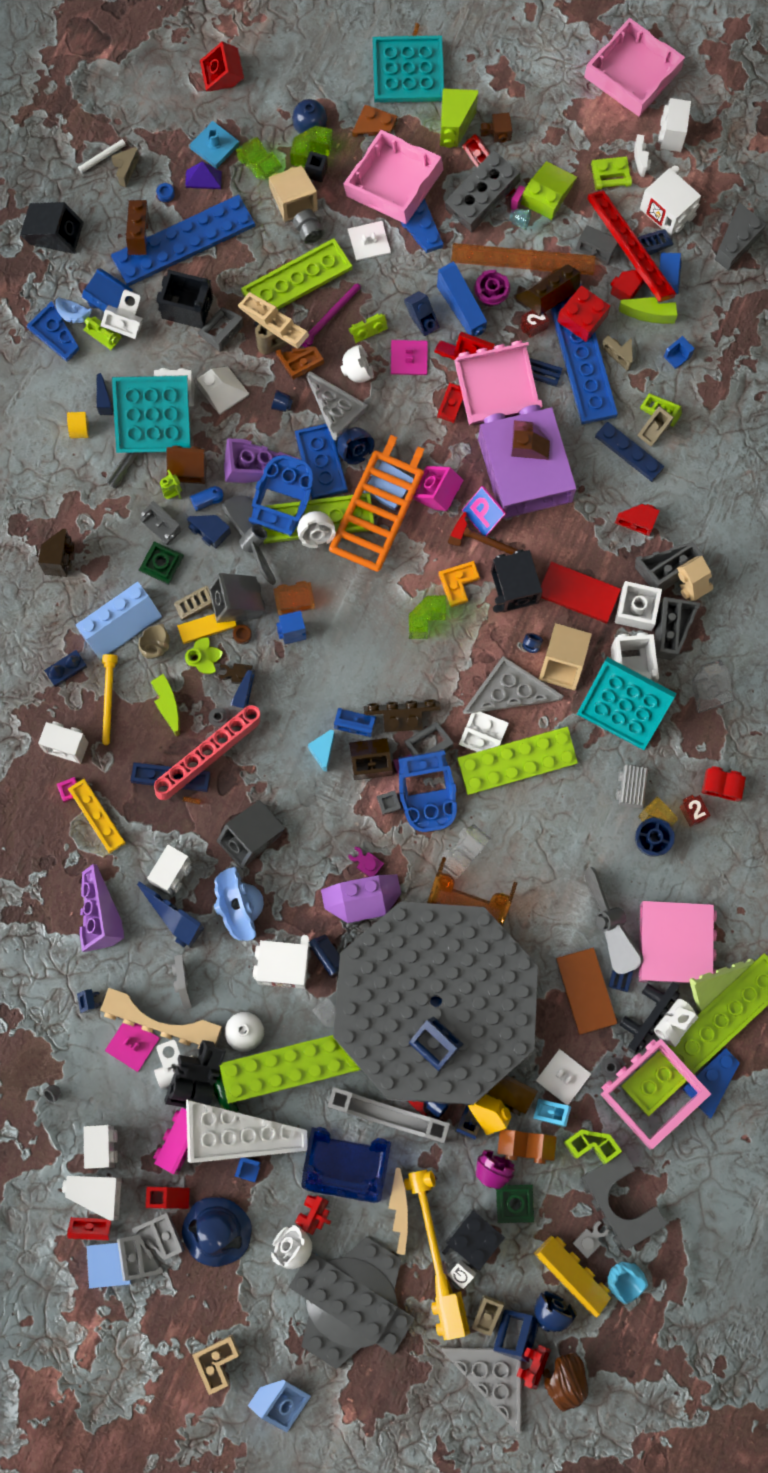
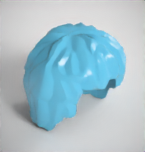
[607,1262,648,1304]

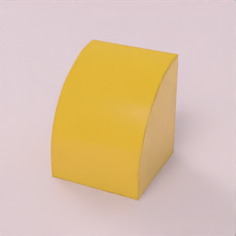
[67,412,89,438]

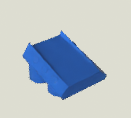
[82,268,133,312]

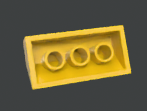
[534,1236,611,1317]

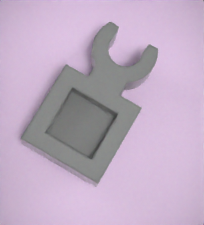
[572,1221,609,1259]

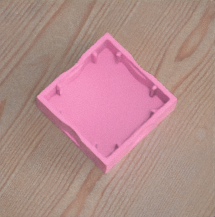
[584,18,685,117]
[344,130,443,224]

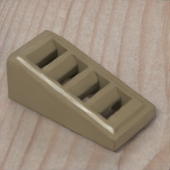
[174,586,213,621]

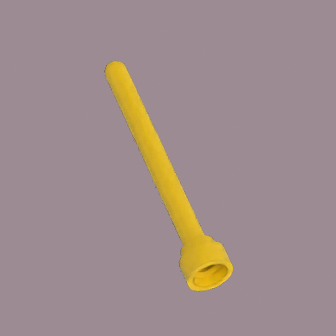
[102,654,118,745]

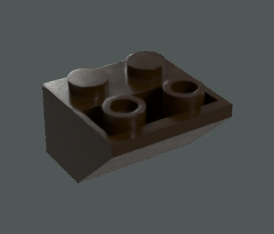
[38,529,74,577]
[349,738,392,780]

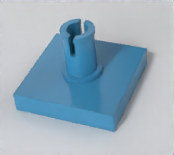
[189,121,240,169]

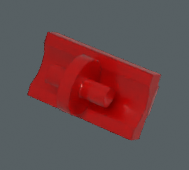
[295,1195,332,1235]

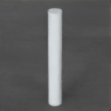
[78,139,126,173]

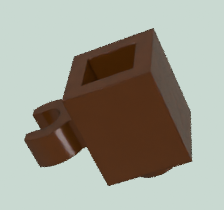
[480,112,513,143]

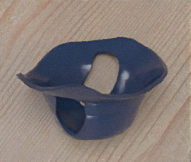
[182,1197,252,1267]

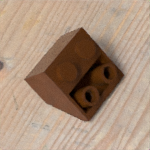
[166,446,207,484]

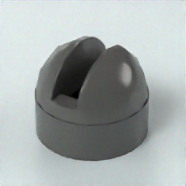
[43,1085,61,1103]

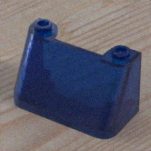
[301,1127,391,1203]

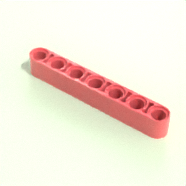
[154,705,260,800]

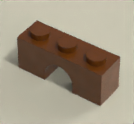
[126,200,149,255]

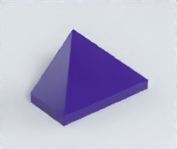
[185,161,222,189]

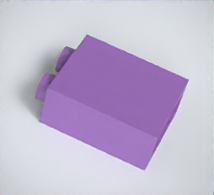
[478,405,576,519]

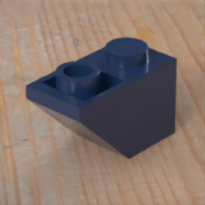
[404,291,440,336]
[187,515,231,549]

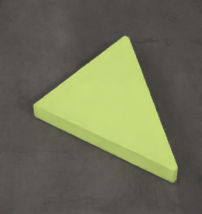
[690,959,755,1012]

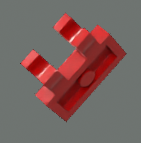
[516,1345,551,1390]

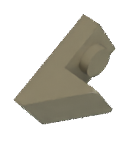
[111,147,140,187]
[601,335,633,371]
[637,406,674,447]
[471,1295,504,1336]

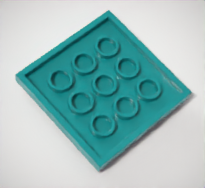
[373,35,444,103]
[112,375,191,453]
[577,657,677,750]

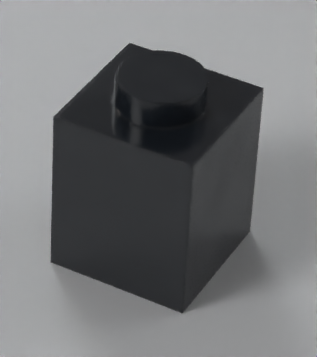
[305,151,328,182]

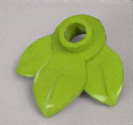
[185,637,223,674]

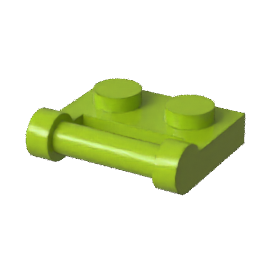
[591,156,632,190]

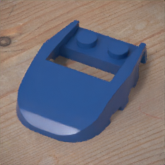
[249,455,313,537]
[399,750,457,832]

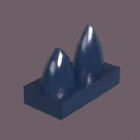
[44,650,87,687]

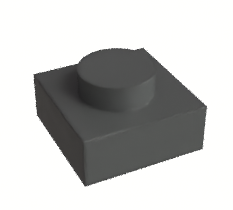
[377,790,401,816]

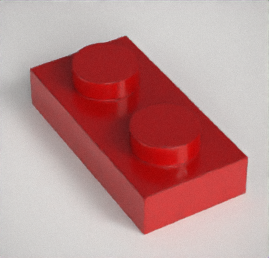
[437,382,463,423]
[67,1217,112,1241]

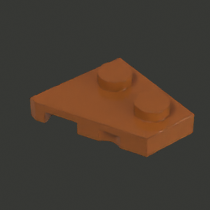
[352,105,397,137]
[275,346,324,380]

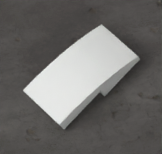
[634,134,651,177]

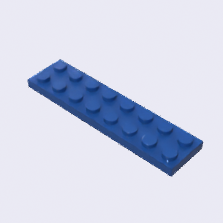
[111,195,255,287]
[550,284,618,425]

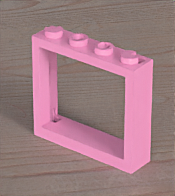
[600,1039,711,1150]

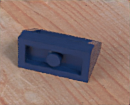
[309,934,340,979]
[409,1016,463,1071]
[493,1309,539,1363]

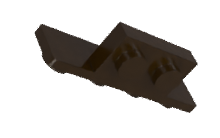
[364,699,441,732]

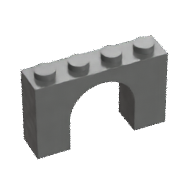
[580,1152,667,1250]

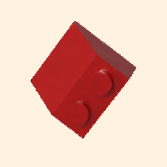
[200,41,244,92]

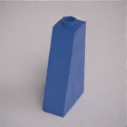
[437,261,487,336]

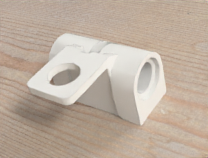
[101,290,143,339]
[654,999,698,1047]
[154,1040,194,1090]

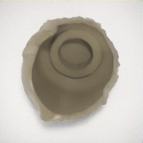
[138,624,170,659]

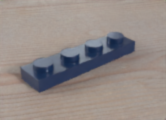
[595,421,664,482]
[130,762,211,792]

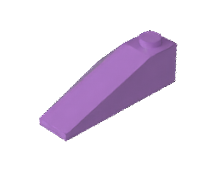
[224,438,301,483]
[79,864,124,952]

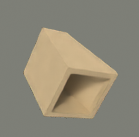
[268,165,318,222]
[539,623,592,690]

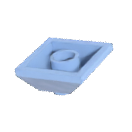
[248,1380,311,1432]

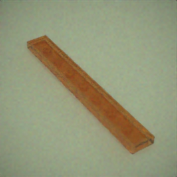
[451,243,596,275]

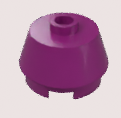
[474,270,510,307]
[475,1150,515,1189]

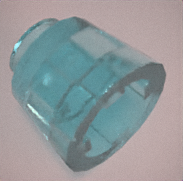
[509,208,531,230]

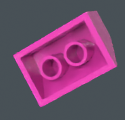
[154,1108,188,1175]

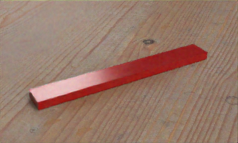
[587,190,676,302]

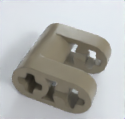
[255,324,288,354]

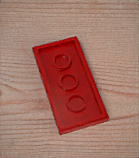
[541,561,621,624]

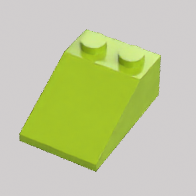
[521,161,577,220]

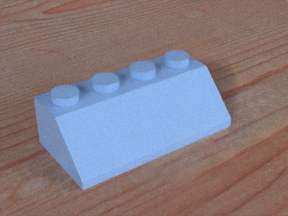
[76,582,162,661]

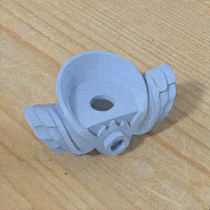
[214,867,264,941]

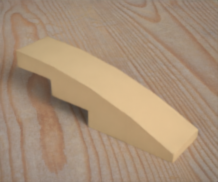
[238,292,309,349]
[388,1167,408,1255]

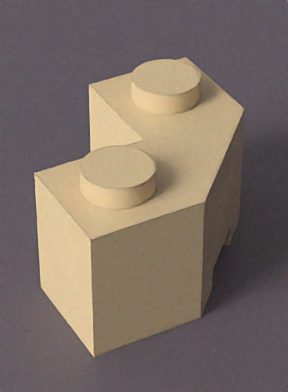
[677,556,713,601]

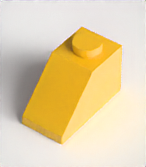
[467,1095,512,1135]

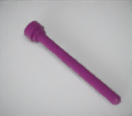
[302,283,361,348]

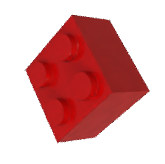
[557,285,611,342]

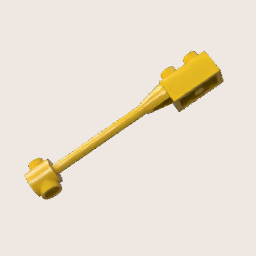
[404,1169,470,1340]

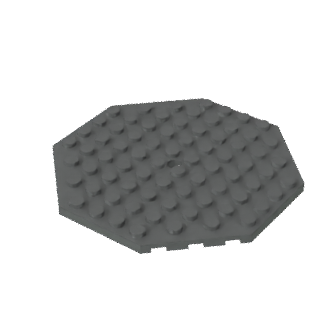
[333,902,538,1105]

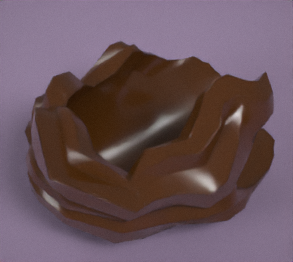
[543,1352,588,1412]

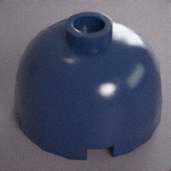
[292,99,327,136]
[337,427,375,465]
[635,817,675,857]
[534,1291,577,1332]

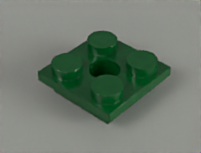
[139,541,184,585]
[496,1185,534,1223]

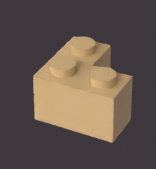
[192,1335,240,1395]

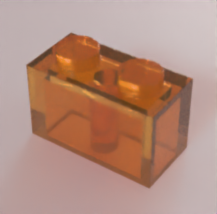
[273,581,315,616]

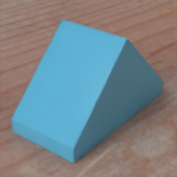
[308,730,335,771]
[533,1099,571,1127]

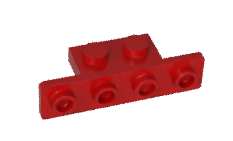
[434,332,495,360]

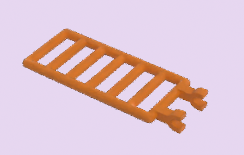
[329,435,424,572]

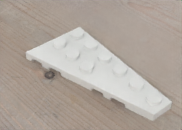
[186,1099,308,1163]

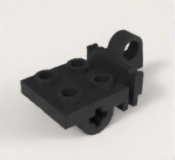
[164,1040,226,1108]

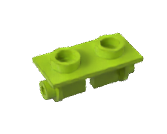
[349,313,388,343]
[83,316,122,350]
[160,470,182,499]

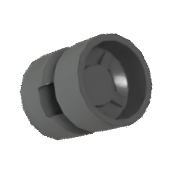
[293,209,324,244]

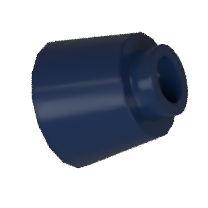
[271,390,293,412]
[425,1102,450,1119]

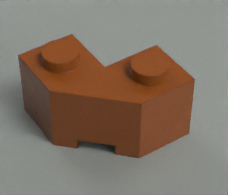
[497,1130,557,1164]

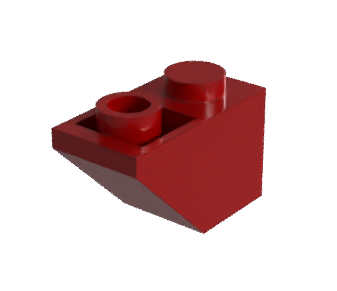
[145,1187,190,1209]

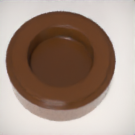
[233,625,252,645]

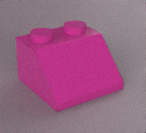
[413,466,463,511]

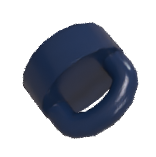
[522,633,543,653]

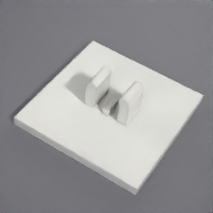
[348,221,391,261]
[536,1049,591,1105]

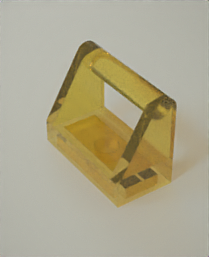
[638,796,678,828]

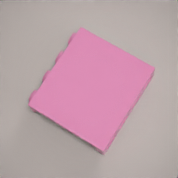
[454,340,543,425]
[639,901,717,983]

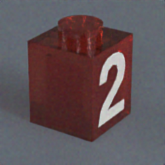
[520,310,550,338]
[680,795,711,827]

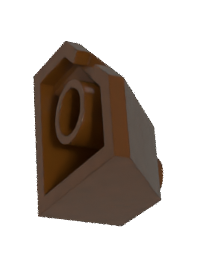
[511,420,550,460]

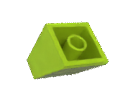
[440,89,478,148]

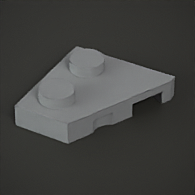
[172,955,192,1009]
[132,1212,184,1260]
[117,1235,163,1281]

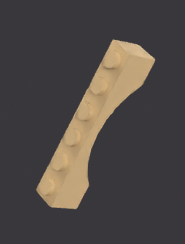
[100,988,223,1049]

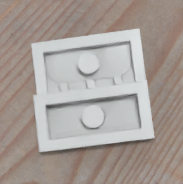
[459,712,509,752]

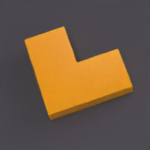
[438,561,480,607]

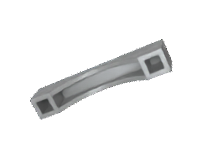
[327,1087,450,1144]

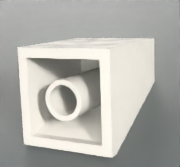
[62,1176,122,1220]

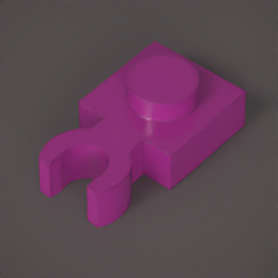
[348,846,384,877]

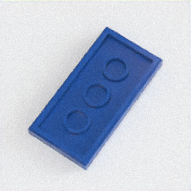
[294,424,348,500]

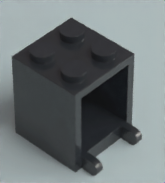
[156,270,214,329]
[491,549,542,613]
[442,1210,505,1271]

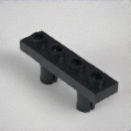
[619,982,680,1054]

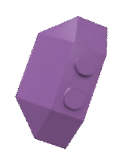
[321,874,401,923]

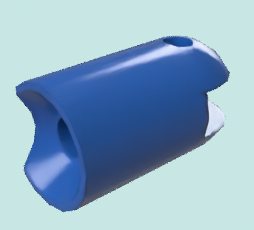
[190,486,224,512]

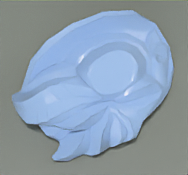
[55,297,92,324]

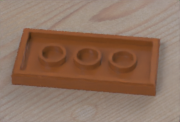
[556,947,618,1035]

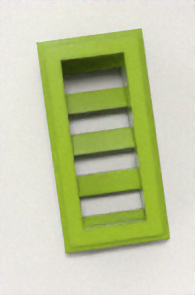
[640,393,682,427]

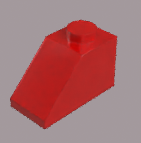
[610,270,645,300]
[615,504,660,536]

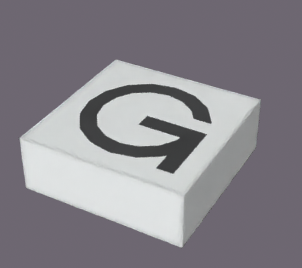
[447,1260,476,1289]

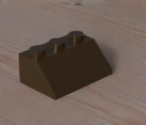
[516,264,580,315]
[486,1075,538,1116]

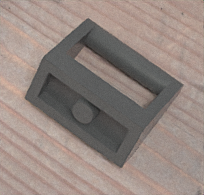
[198,307,244,351]
[404,722,454,755]

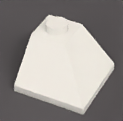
[197,367,249,415]

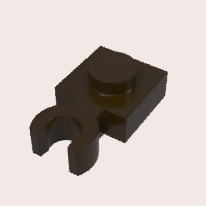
[218,663,253,684]

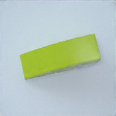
[618,297,678,324]
[151,674,180,736]

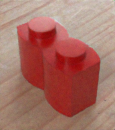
[701,766,746,802]

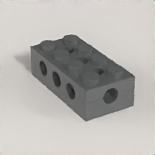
[445,150,521,232]

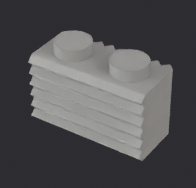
[616,765,648,809]

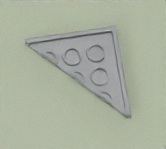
[306,371,369,441]
[463,656,564,714]
[441,1347,521,1434]

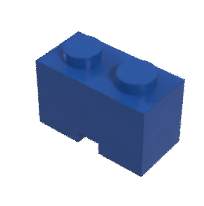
[276,611,306,644]

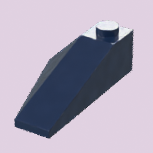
[137,881,204,948]

